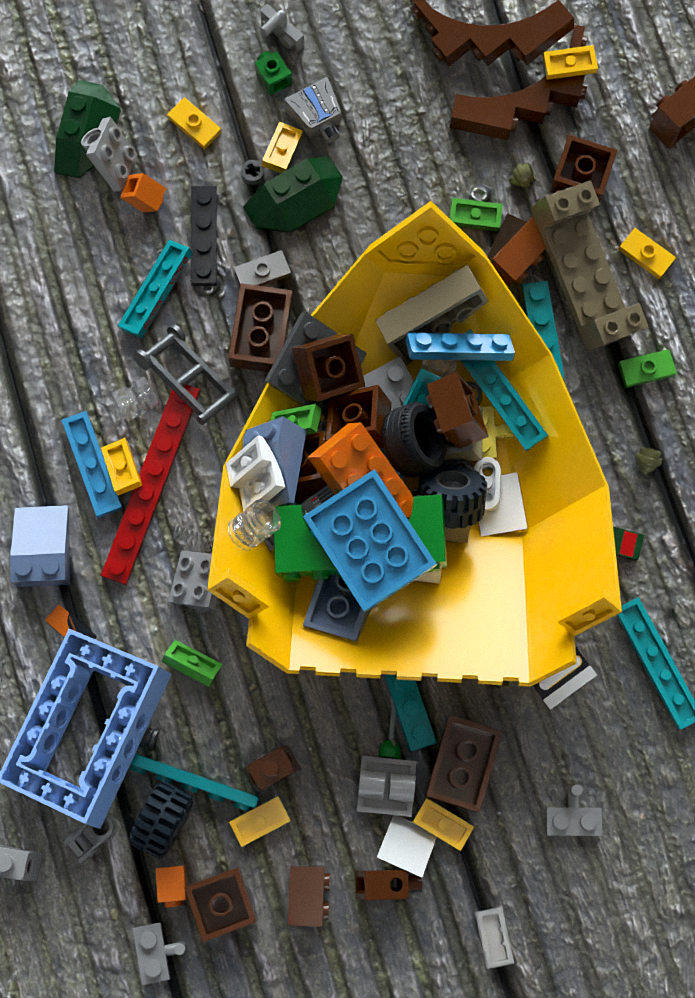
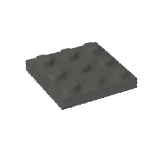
[264,312,367,422]

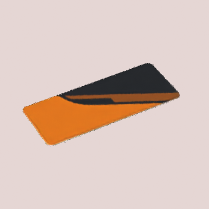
[45,605,97,639]

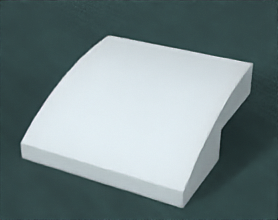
[226,436,285,514]

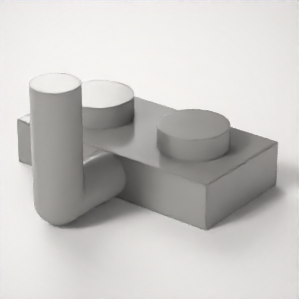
[260,4,304,53]
[545,785,602,836]
[133,922,188,985]

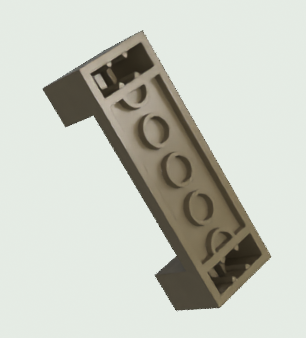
[530,180,649,352]

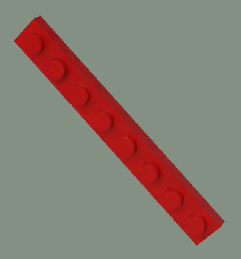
[100,385,201,586]

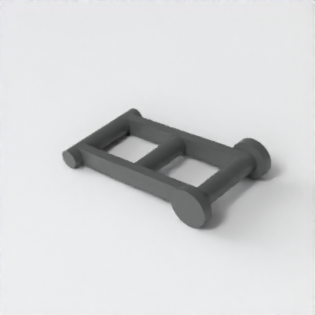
[134,324,240,425]

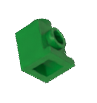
[255,51,292,96]

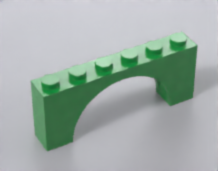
[273,494,447,582]

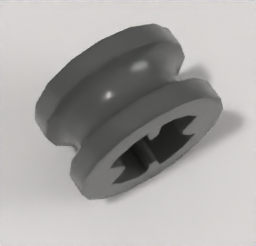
[241,160,265,186]
[139,724,160,751]

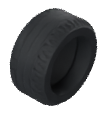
[382,402,447,477]

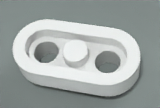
[474,457,501,511]

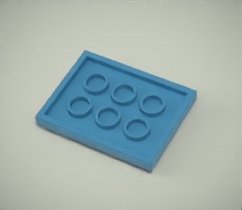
[303,469,437,613]

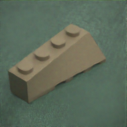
[376,265,488,366]

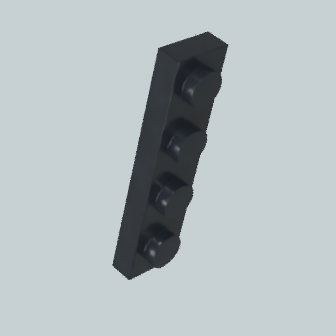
[190,186,217,286]

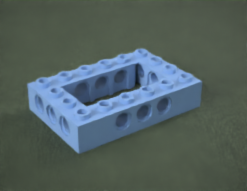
[0,629,172,829]

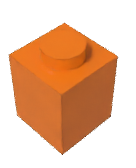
[120,173,166,212]
[155,865,188,908]

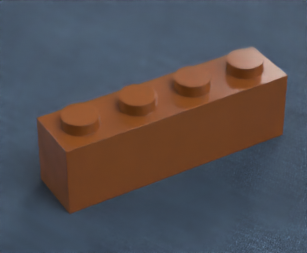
[490,190,560,287]

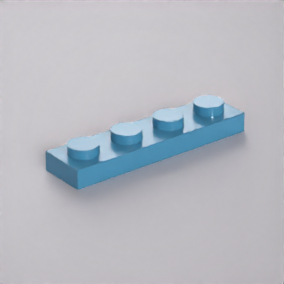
[405,332,515,361]
[62,411,123,518]

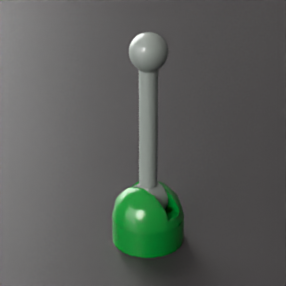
[378,696,401,759]

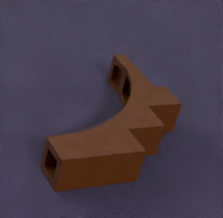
[409,0,575,66]
[449,24,588,140]

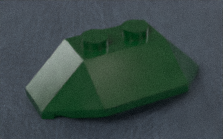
[54,80,121,179]
[243,157,343,233]

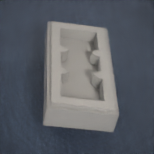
[234,250,291,286]
[474,907,514,969]

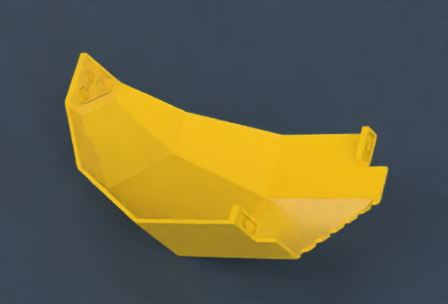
[207,201,622,687]

